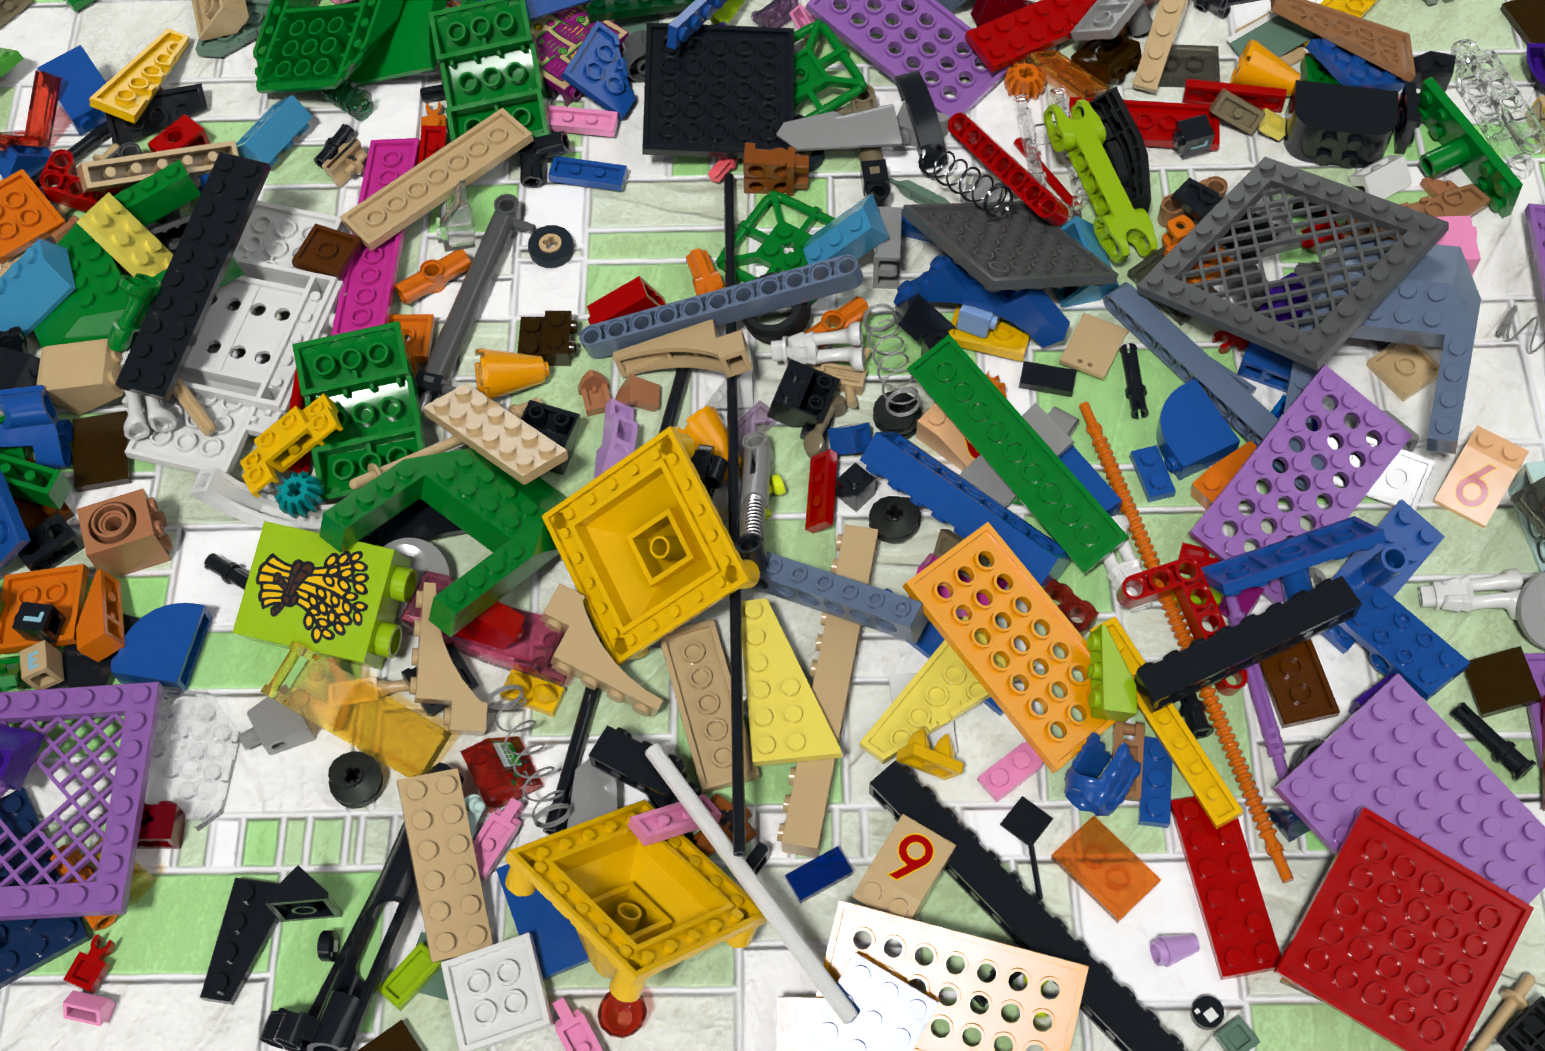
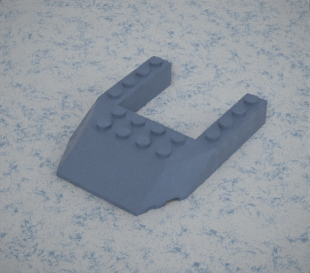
[1283,236,1481,454]

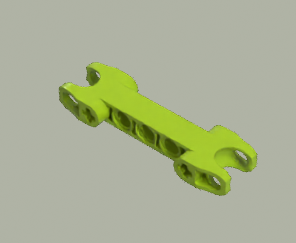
[1043,99,1157,263]

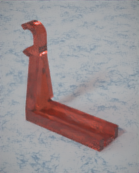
[0,70,62,151]

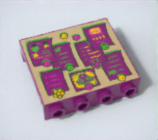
[532,5,629,107]

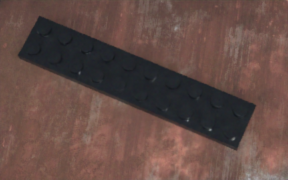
[115,152,271,402]

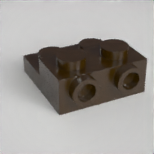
[1071,35,1142,85]
[517,311,578,366]

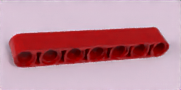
[948,112,1069,226]

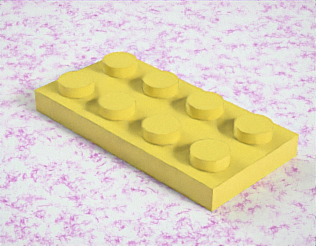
[76,192,173,277]

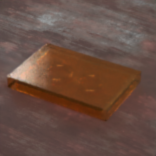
[1028,50,1110,99]
[1051,816,1161,924]

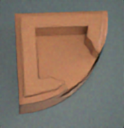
[1419,177,1458,198]

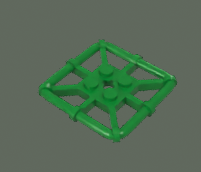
[794,19,867,118]
[716,190,836,307]

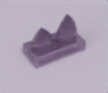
[751,0,799,28]

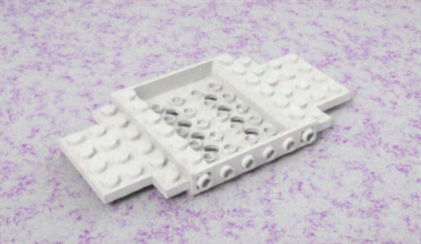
[122,201,348,475]

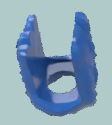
[1064,732,1141,816]

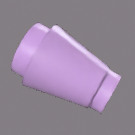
[1150,934,1200,967]

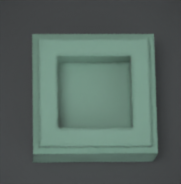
[1213,1015,1260,1051]

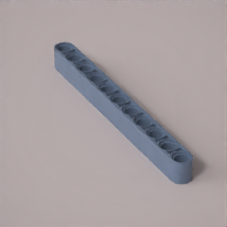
[579,254,863,359]
[1103,282,1323,490]

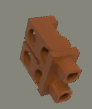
[743,142,809,196]

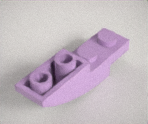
[594,398,638,479]

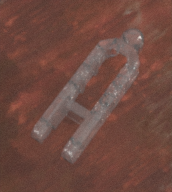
[1450,39,1545,180]
[1013,87,1088,228]

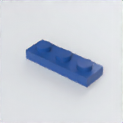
[548,156,628,191]
[1138,737,1172,828]

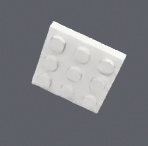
[441,933,554,1051]

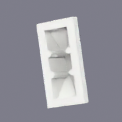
[704,370,753,409]

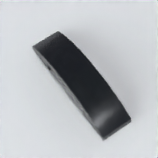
[894,70,948,170]

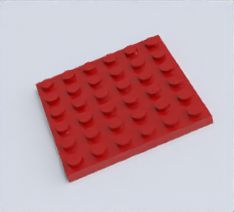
[1273,807,1534,1051]

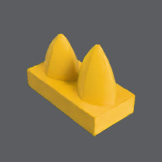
[500,669,566,717]
[896,729,964,780]

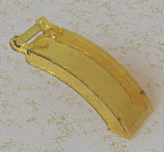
[260,641,452,778]

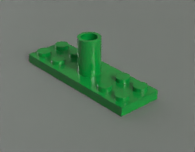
[1417,77,1523,219]

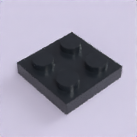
[1393,81,1421,154]

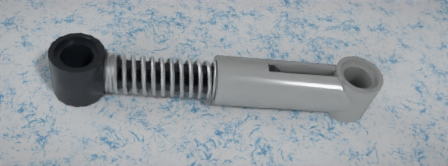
[734,431,774,572]

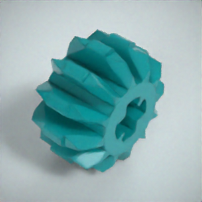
[274,471,324,519]

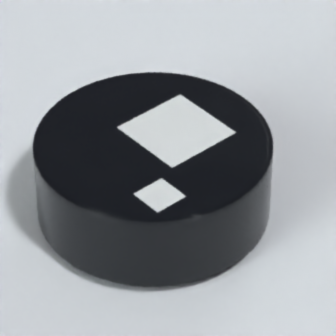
[317,930,340,962]
[1190,996,1224,1030]

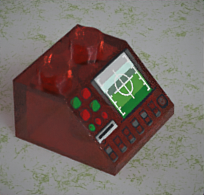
[460,736,544,813]

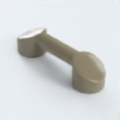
[803,395,848,458]

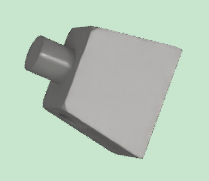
[238,684,315,755]

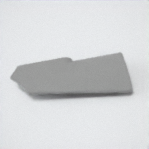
[776,104,902,151]
[567,759,618,828]

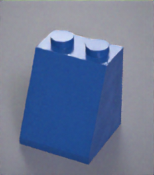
[37,45,107,136]

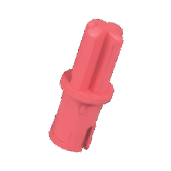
[708,157,740,183]

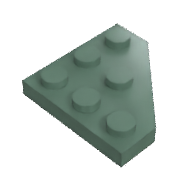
[195,0,271,57]

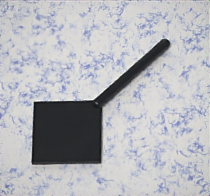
[1000,796,1054,900]

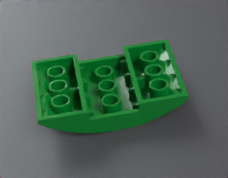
[350,0,447,86]
[428,0,550,142]
[292,321,427,502]

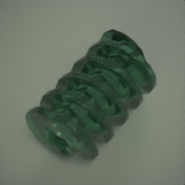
[321,78,374,121]

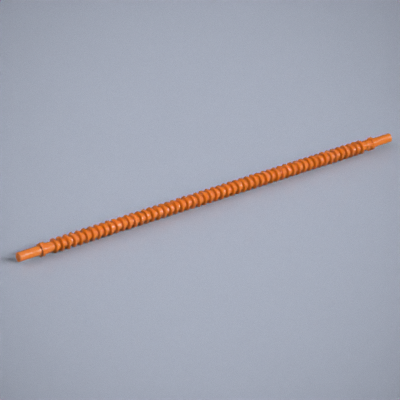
[1079,402,1294,883]

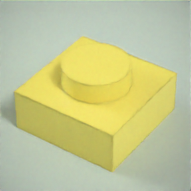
[1259,108,1286,141]

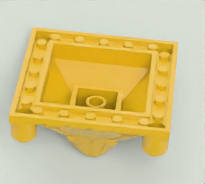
[542,426,760,666]
[505,799,767,1003]

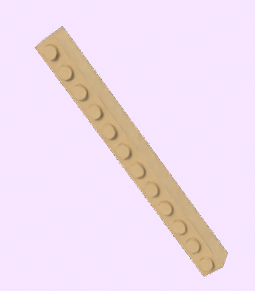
[777,524,878,859]

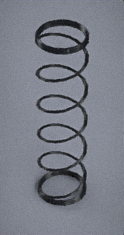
[918,144,1013,217]

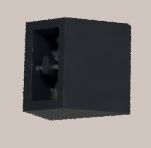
[767,359,840,427]
[521,400,580,475]

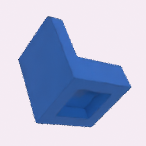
[827,422,872,455]

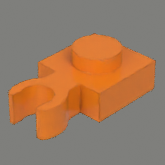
[421,102,447,127]

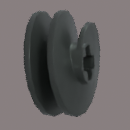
[873,391,922,439]
[869,496,919,544]
[328,751,383,809]

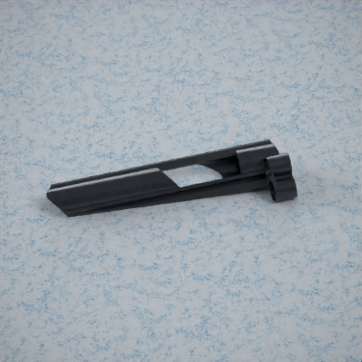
[258,762,464,1051]

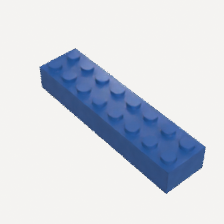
[860,432,1071,587]

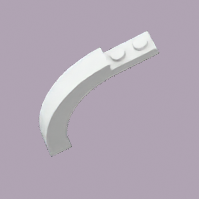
[189,467,335,533]

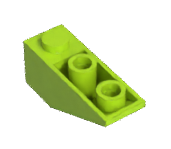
[1087,625,1137,722]

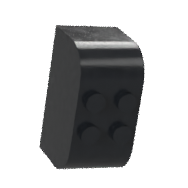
[1284,80,1398,168]

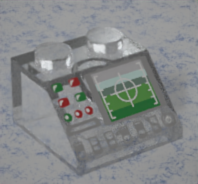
[436,180,476,252]

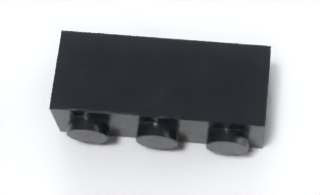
[589,725,687,805]

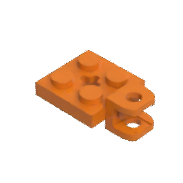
[1162,215,1234,289]
[389,314,436,377]

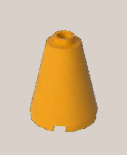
[1229,39,1303,97]
[475,348,549,400]
[677,406,743,481]

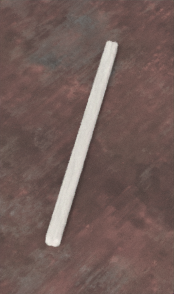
[645,744,858,1024]

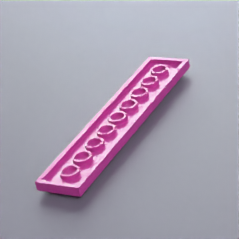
[331,138,420,336]

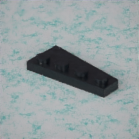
[105,83,208,146]
[1171,177,1281,260]
[200,877,280,1005]

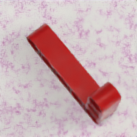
[1116,557,1248,696]

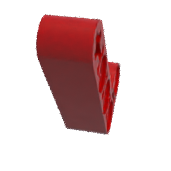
[40,149,122,212]

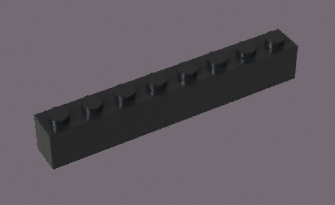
[1134,576,1362,714]

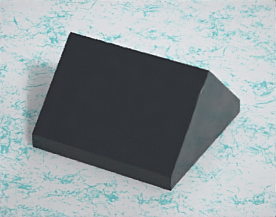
[265,865,342,922]

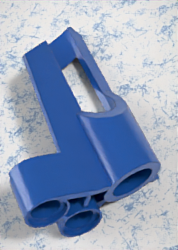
[0,385,73,469]

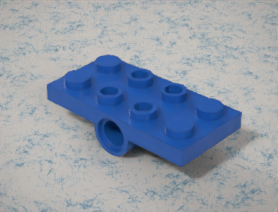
[1339,586,1470,701]

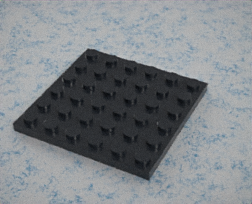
[642,22,794,158]

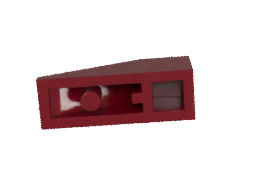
[971,0,1035,26]

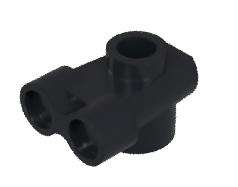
[1193,0,1231,18]
[0,326,28,353]

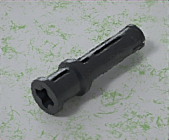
[1179,693,1214,740]
[1450,702,1536,782]

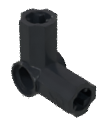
[518,131,570,188]

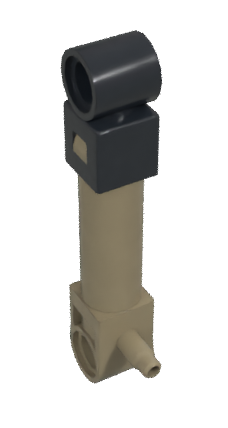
[832,84,891,207]

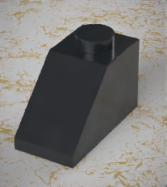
[1401,51,1456,92]

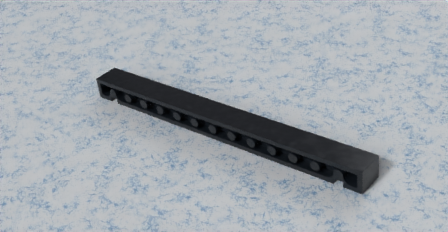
[869,760,1185,1051]

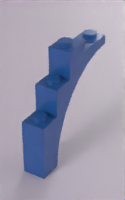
[893,254,1070,348]

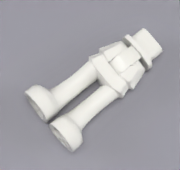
[771,321,865,372]
[120,349,177,440]
[1103,515,1152,613]
[1418,568,1523,620]

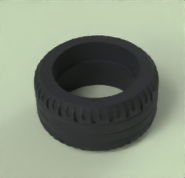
[742,272,811,344]

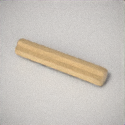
[173,377,217,436]

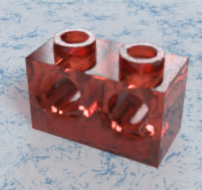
[1043,578,1098,638]

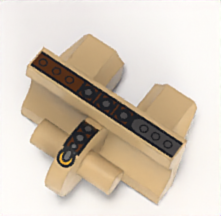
[322,138,368,187]

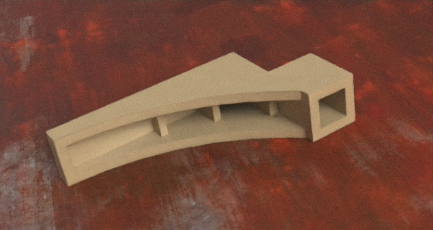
[1132,0,1190,94]
[613,319,753,378]
[409,582,488,736]
[541,583,663,717]

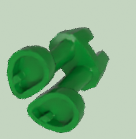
[107,273,162,352]

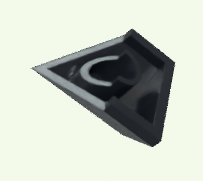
[894,293,956,341]

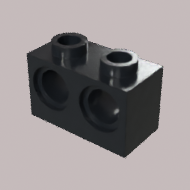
[18,513,85,571]

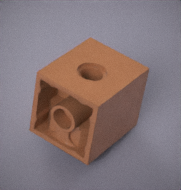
[77,488,173,578]

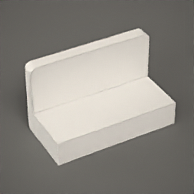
[1349,155,1412,199]

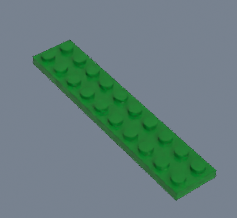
[907,334,1129,575]

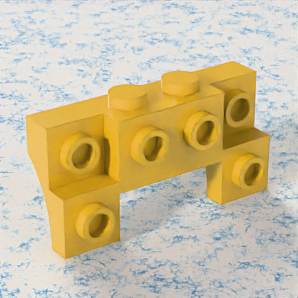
[240,393,343,498]

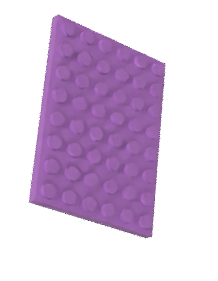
[1273,673,1545,904]

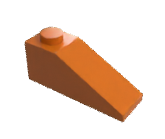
[1191,441,1257,510]
[76,568,125,662]

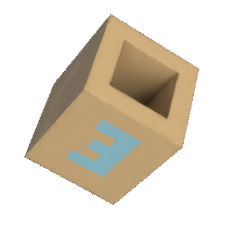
[19,640,64,690]

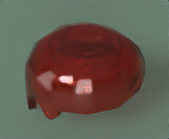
[597,991,647,1039]

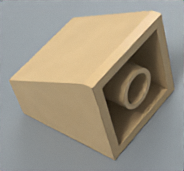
[36,339,125,416]

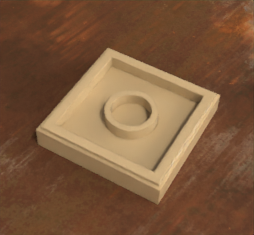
[1366,343,1440,402]

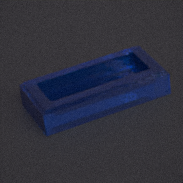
[785,846,853,904]

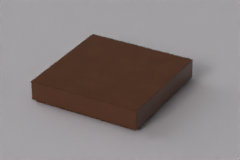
[292,223,363,281]

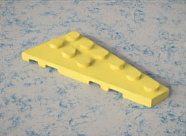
[741,598,843,767]
[859,616,1036,764]

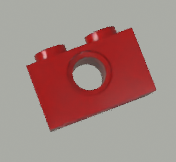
[147,114,211,152]

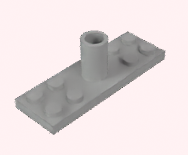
[1070,0,1153,41]

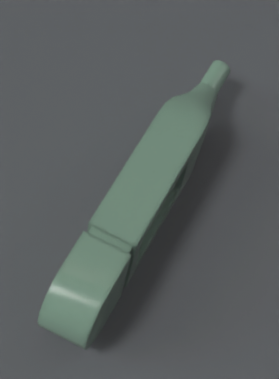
[889,178,950,204]

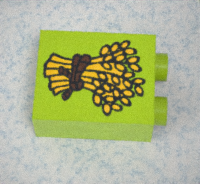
[232,521,417,670]

